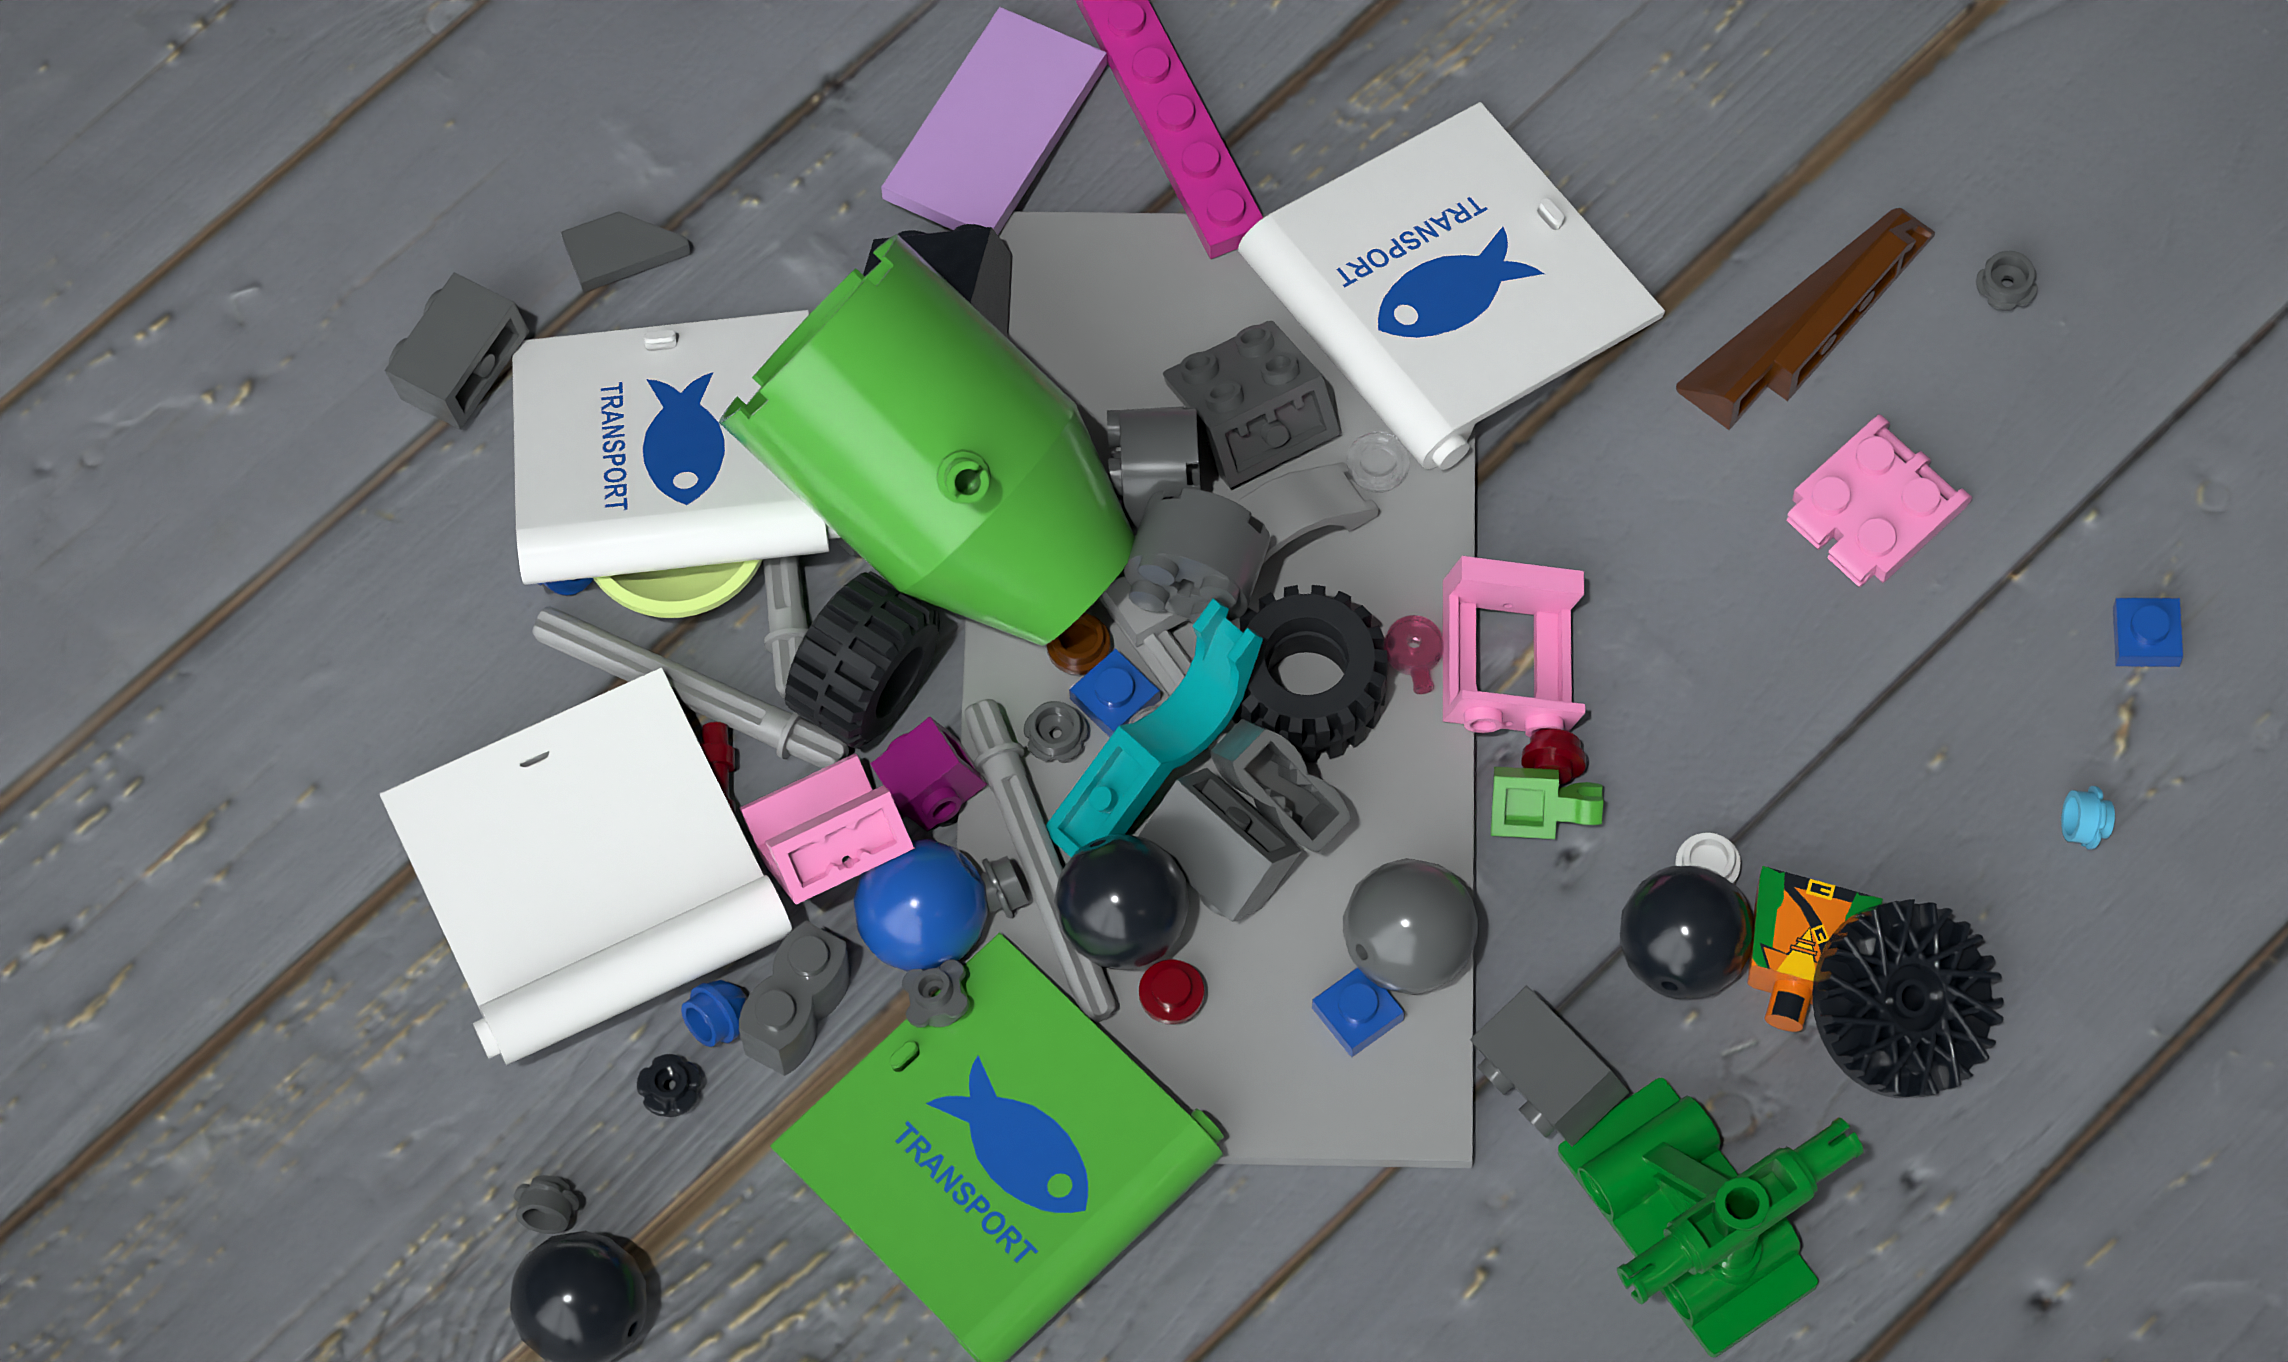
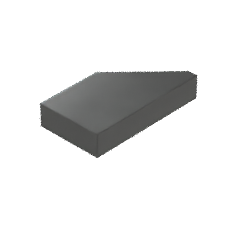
[561,211,691,293]

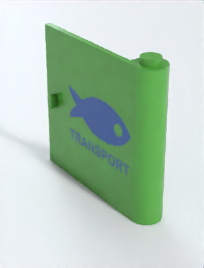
[770,932,1224,1362]

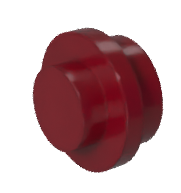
[1521,729,1586,785]
[1139,959,1204,1024]

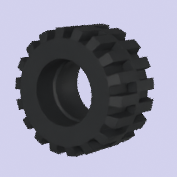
[785,571,940,749]
[1235,585,1388,762]

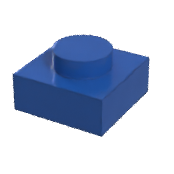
[2113,598,2183,667]
[1069,648,1160,737]
[1312,967,1404,1058]

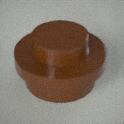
[1046,613,1110,675]

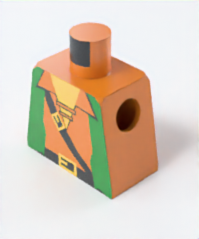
[1747,866,1883,1032]

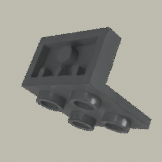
[1163,321,1341,488]

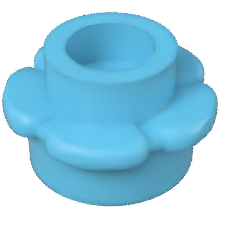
[2061,786,2115,850]

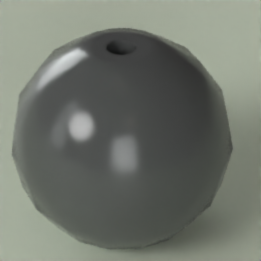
[1343,858,1478,994]

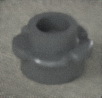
[1976,251,2038,311]
[1024,701,1087,762]
[981,856,1029,918]
[514,1175,579,1234]

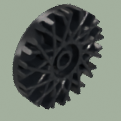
[1812,899,2004,1098]

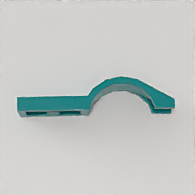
[1045,598,1263,857]

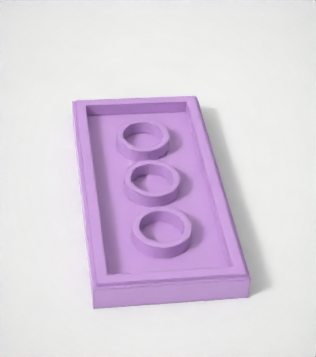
[881,7,1107,235]

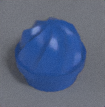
[681,980,747,1047]

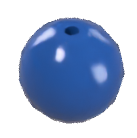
[853,839,988,972]

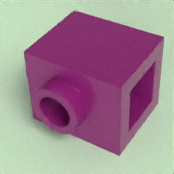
[870,716,987,832]

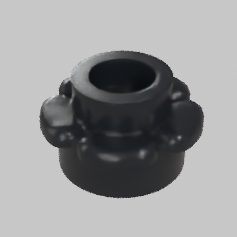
[637,1054,701,1117]

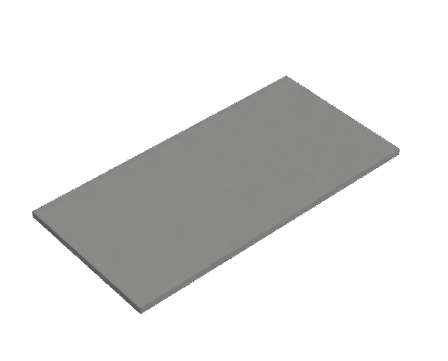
[957,211,1475,1168]

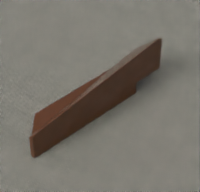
[1676,208,1935,430]

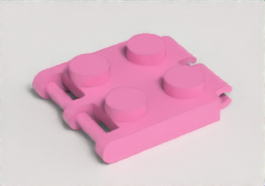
[1786,414,1972,587]

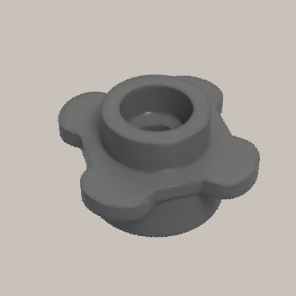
[902,959,969,1028]

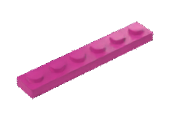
[1075,0,1263,259]

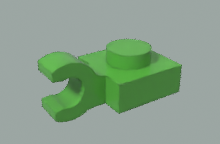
[1490,767,1603,839]

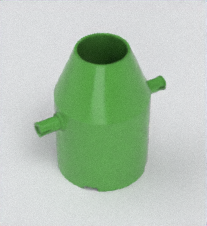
[719,234,1135,646]

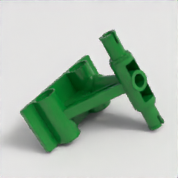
[1558,1078,1864,1358]

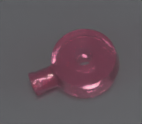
[1384,615,1444,694]

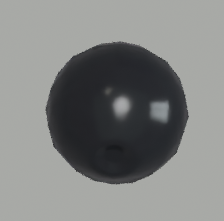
[1054,834,1190,970]
[1620,866,1753,999]
[510,1231,648,1362]

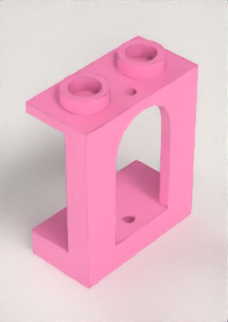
[1443,556,1585,737]
[739,753,914,904]

